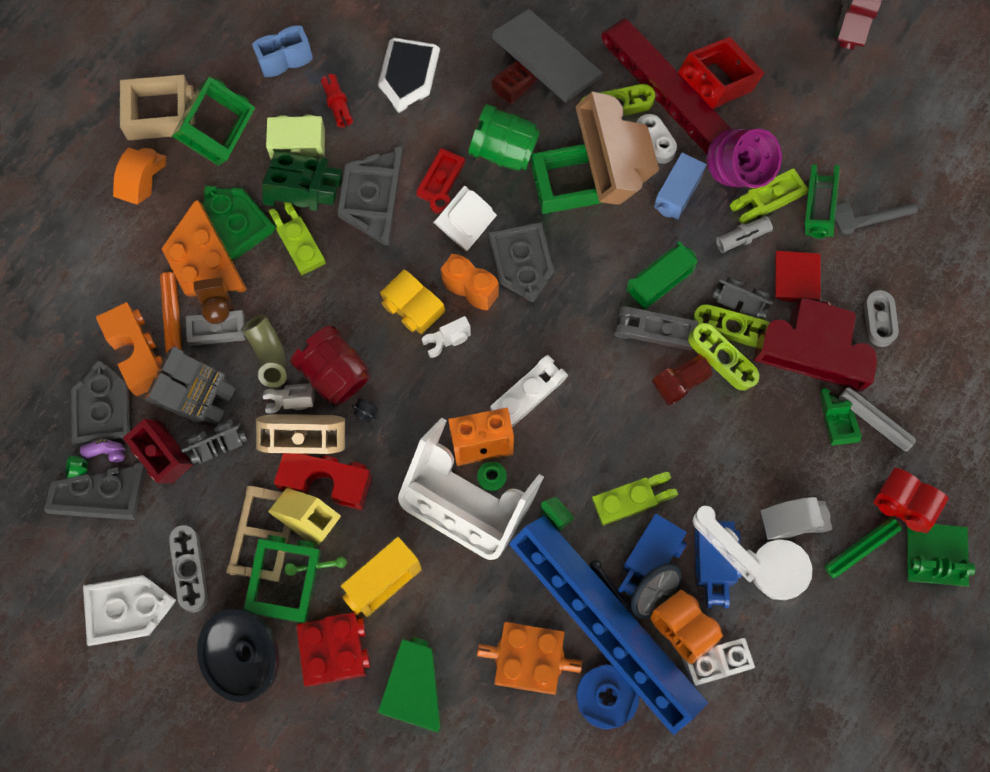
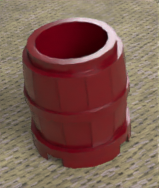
[290,325,371,406]

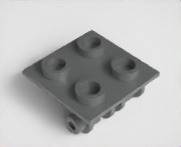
[181,419,247,464]

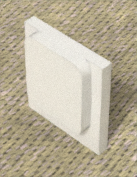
[433,186,497,252]

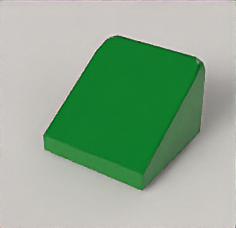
[540,497,574,532]

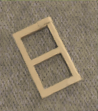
[226,486,291,583]

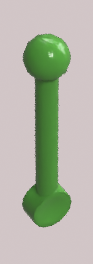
[284,557,347,576]

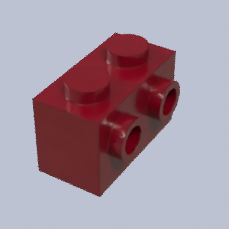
[123,418,194,483]

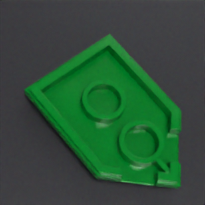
[203,185,276,260]

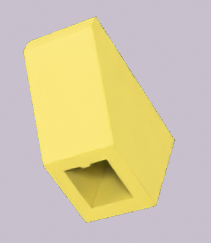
[268,488,341,548]

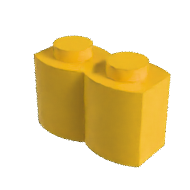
[380,269,445,334]

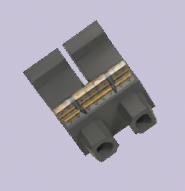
[144,346,236,425]

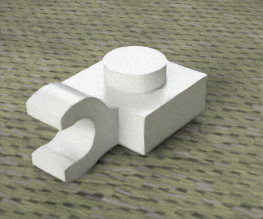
[422,316,471,358]
[263,383,315,413]

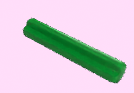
[824,517,902,578]

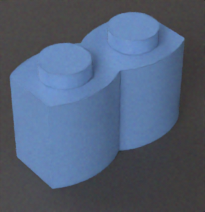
[252,26,313,77]

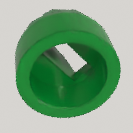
[65,455,88,479]

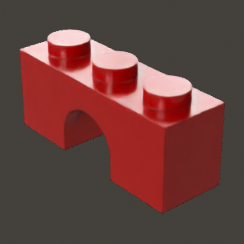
[274,453,372,510]

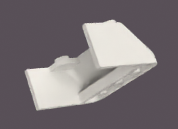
[398,418,544,560]

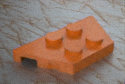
[162,200,247,297]

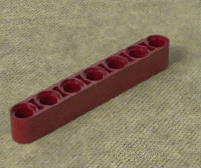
[601,18,732,154]

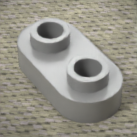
[864,290,899,347]

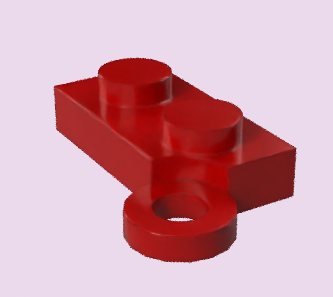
[416,148,465,214]

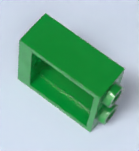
[172,76,256,166]
[531,144,603,214]
[244,535,321,623]

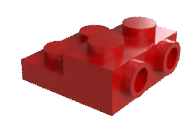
[296,612,370,687]

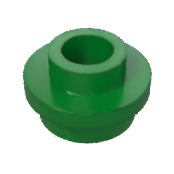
[477,462,507,491]

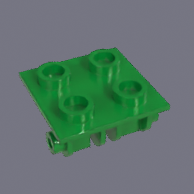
[907,524,976,587]

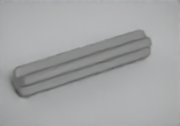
[839,387,916,452]

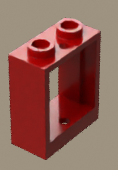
[678,37,765,109]

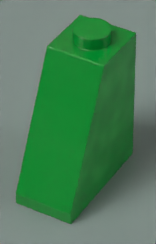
[378,637,441,733]

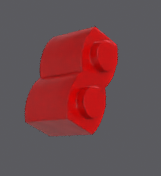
[873,467,949,534]

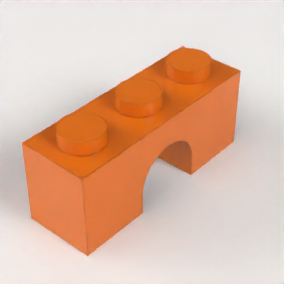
[96,302,163,397]

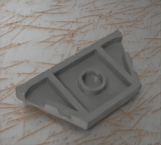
[338,147,403,246]

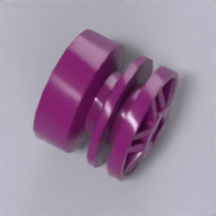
[707,128,782,188]

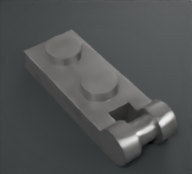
[614,306,698,351]

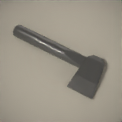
[828,202,918,235]

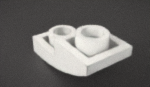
[682,638,755,686]

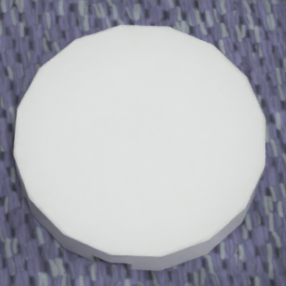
[753,539,812,601]

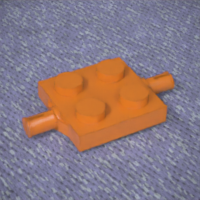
[477,622,582,695]

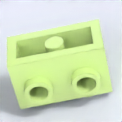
[266,115,325,159]

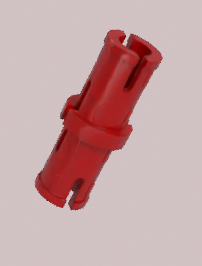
[321,74,353,128]

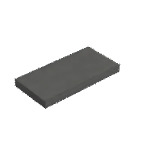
[492,9,603,103]

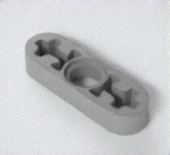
[169,525,208,612]

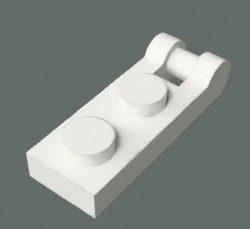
[490,355,568,427]
[692,506,764,583]

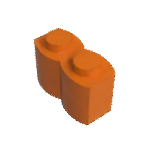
[441,254,499,310]
[650,590,723,665]

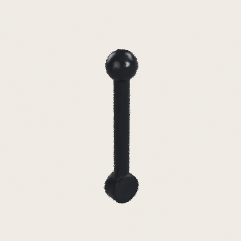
[590,560,632,613]

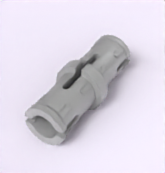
[715,216,773,253]

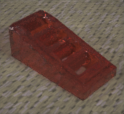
[492,60,538,105]

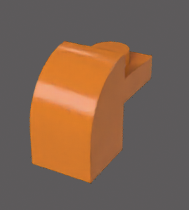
[113,148,166,205]

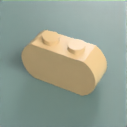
[256,414,345,454]

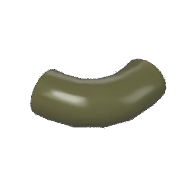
[241,314,287,388]

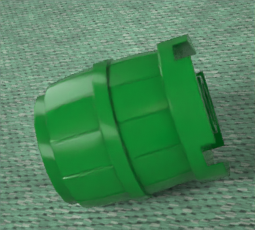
[468,104,541,171]

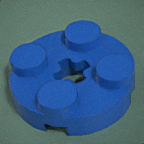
[576,665,639,729]

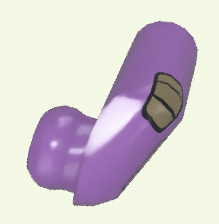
[80,438,125,463]

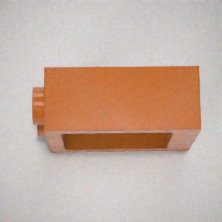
[448,407,514,466]

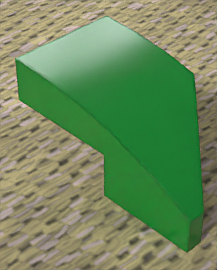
[820,388,862,446]

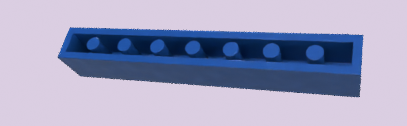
[509,516,708,735]

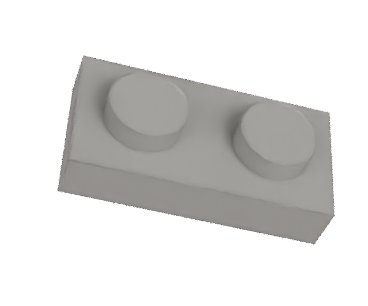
[186,310,246,346]

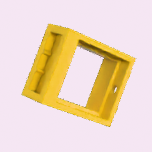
[341,537,422,618]

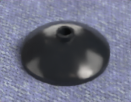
[197,608,279,702]

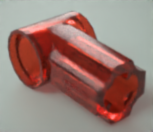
[651,354,713,406]

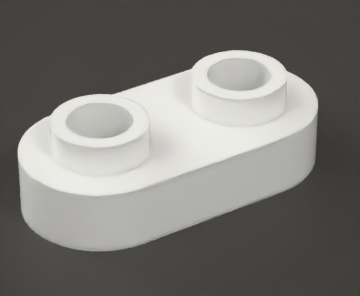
[637,114,677,164]

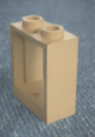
[120,75,195,140]

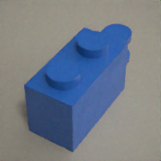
[618,514,687,596]
[694,521,742,608]

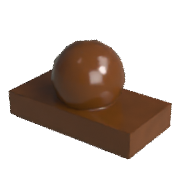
[193,277,235,324]

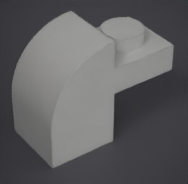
[761,497,833,539]

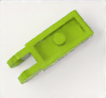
[729,168,809,224]
[268,202,326,276]
[592,472,678,526]

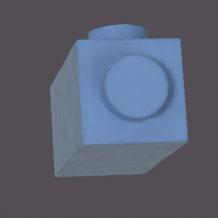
[654,153,707,220]

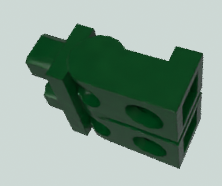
[262,150,342,211]

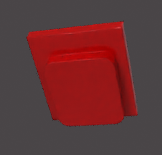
[775,251,821,302]

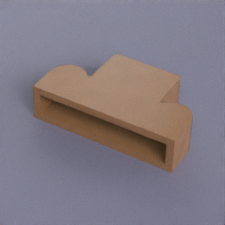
[575,92,659,205]

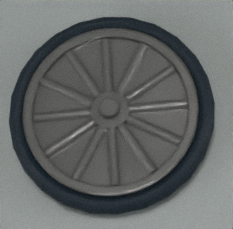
[631,563,682,618]

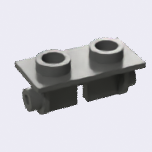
[713,277,773,320]

